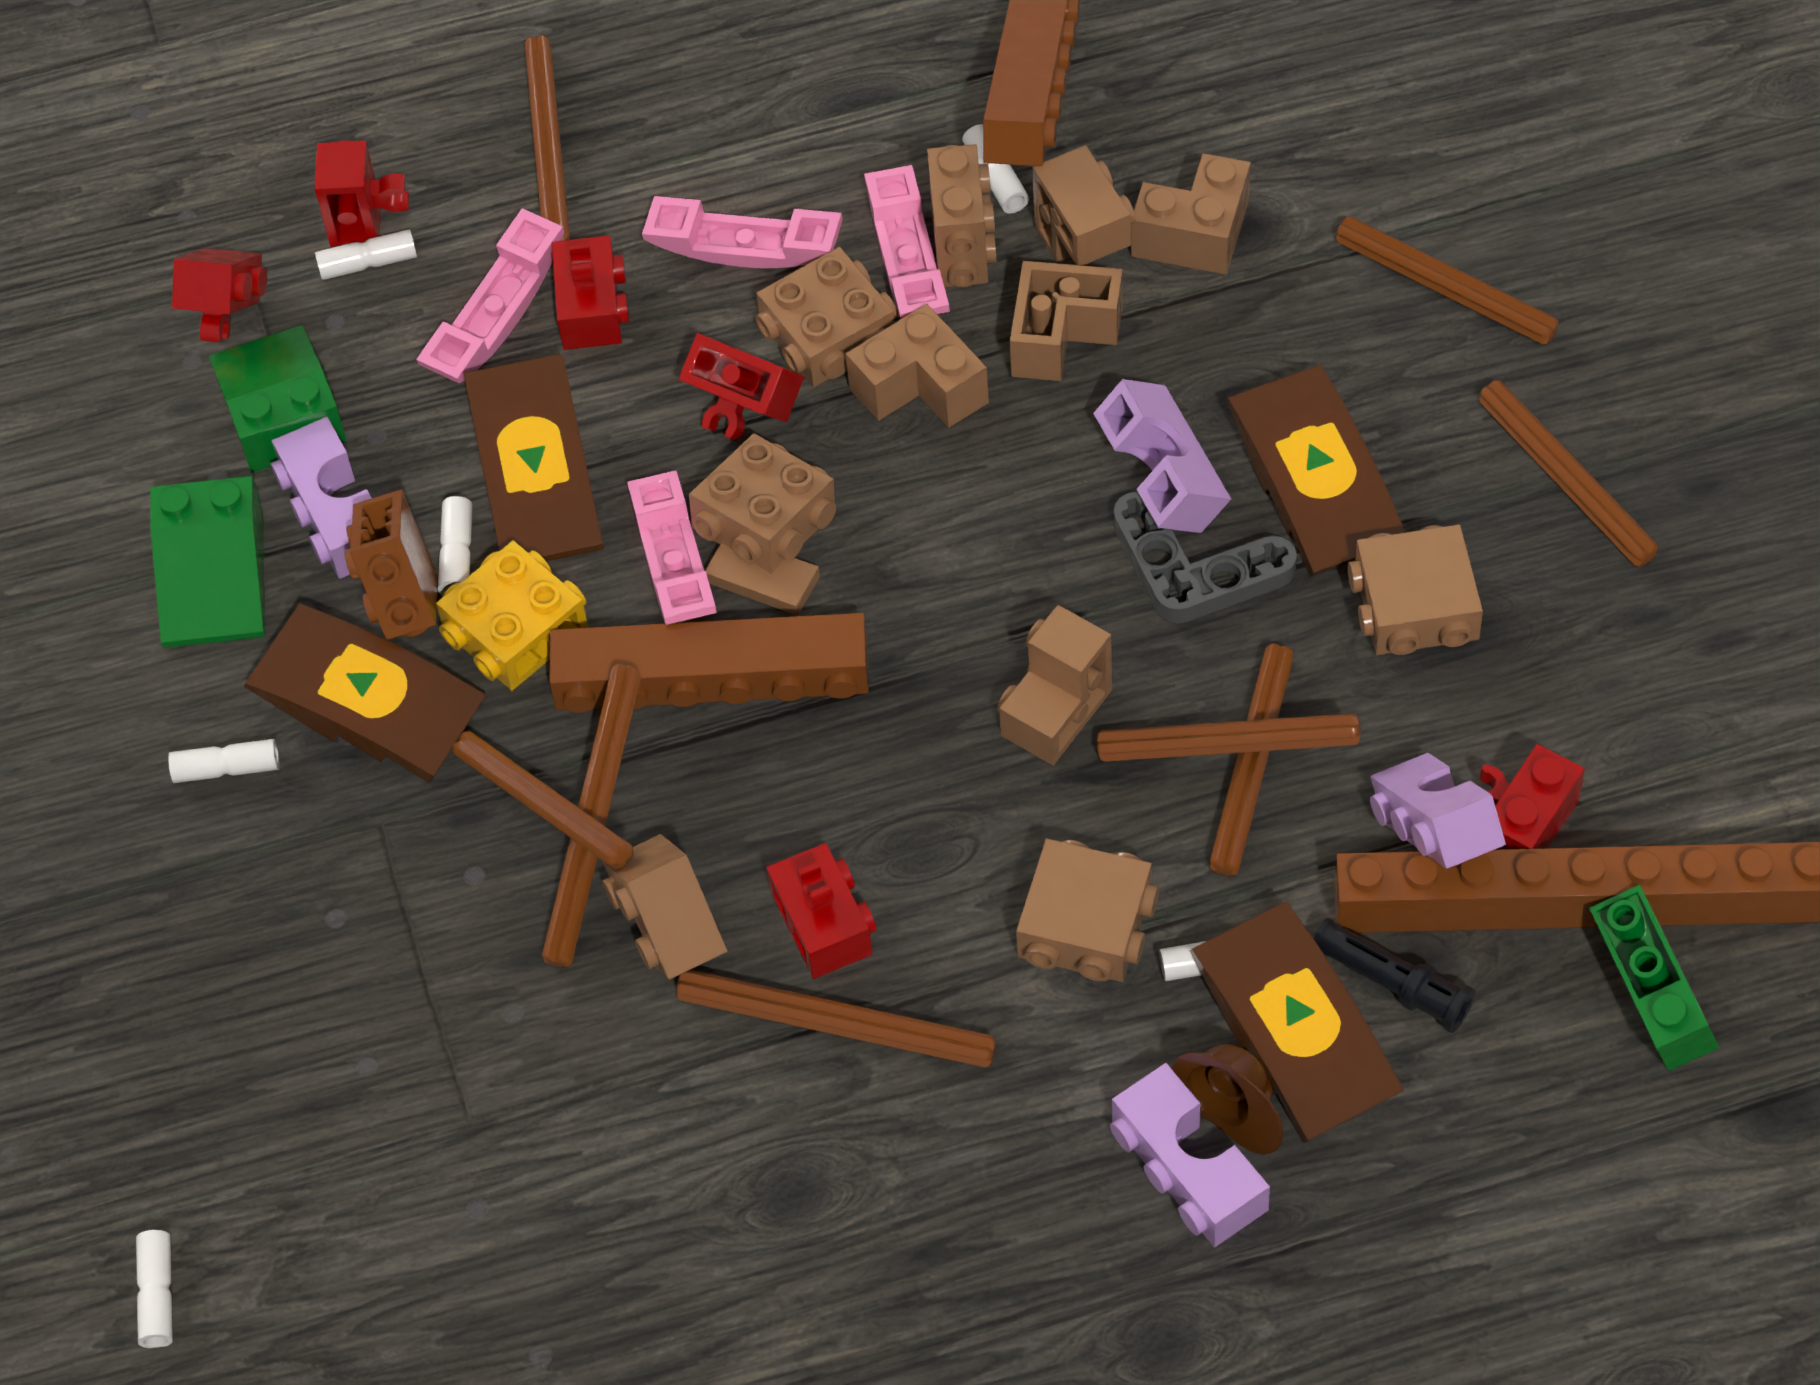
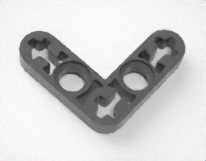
[1114,492,1297,624]

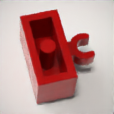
[314,140,409,248]
[552,235,630,350]
[172,248,267,342]
[678,333,805,441]
[1480,744,1585,850]
[766,843,877,979]

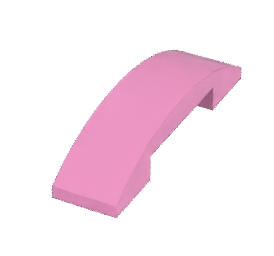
[864,165,950,320]
[642,196,843,268]
[416,208,564,384]
[627,470,717,625]

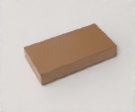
[705,543,820,616]

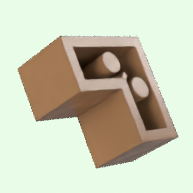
[1032,145,1135,266]
[1131,153,1251,275]
[1010,261,1123,381]
[846,304,989,428]
[997,605,1112,766]
[602,834,728,980]

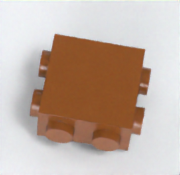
[344,489,437,640]

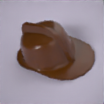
[1171,1044,1283,1155]

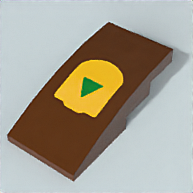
[464,353,604,561]
[1226,364,1406,577]
[244,603,486,783]
[1190,901,1404,1143]

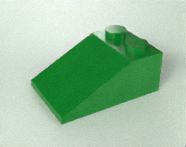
[209,324,347,473]
[150,476,265,648]

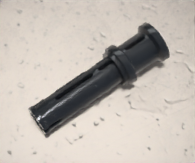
[1313,918,1476,1033]

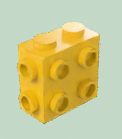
[436,540,588,691]

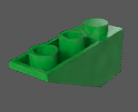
[1589,885,1720,1071]

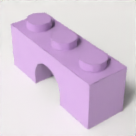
[1093,379,1231,533]
[270,417,371,579]
[1370,753,1506,869]
[1110,1063,1270,1248]

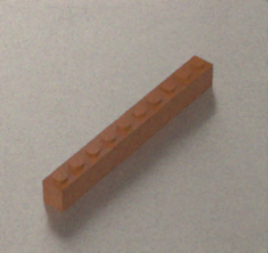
[1334,842,1820,933]

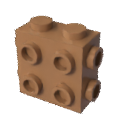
[927,144,997,287]
[755,247,898,388]
[689,433,836,574]
[1348,525,1483,655]
[1016,839,1159,983]

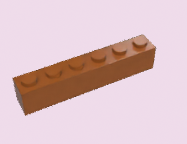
[983,0,1080,166]
[550,613,869,713]

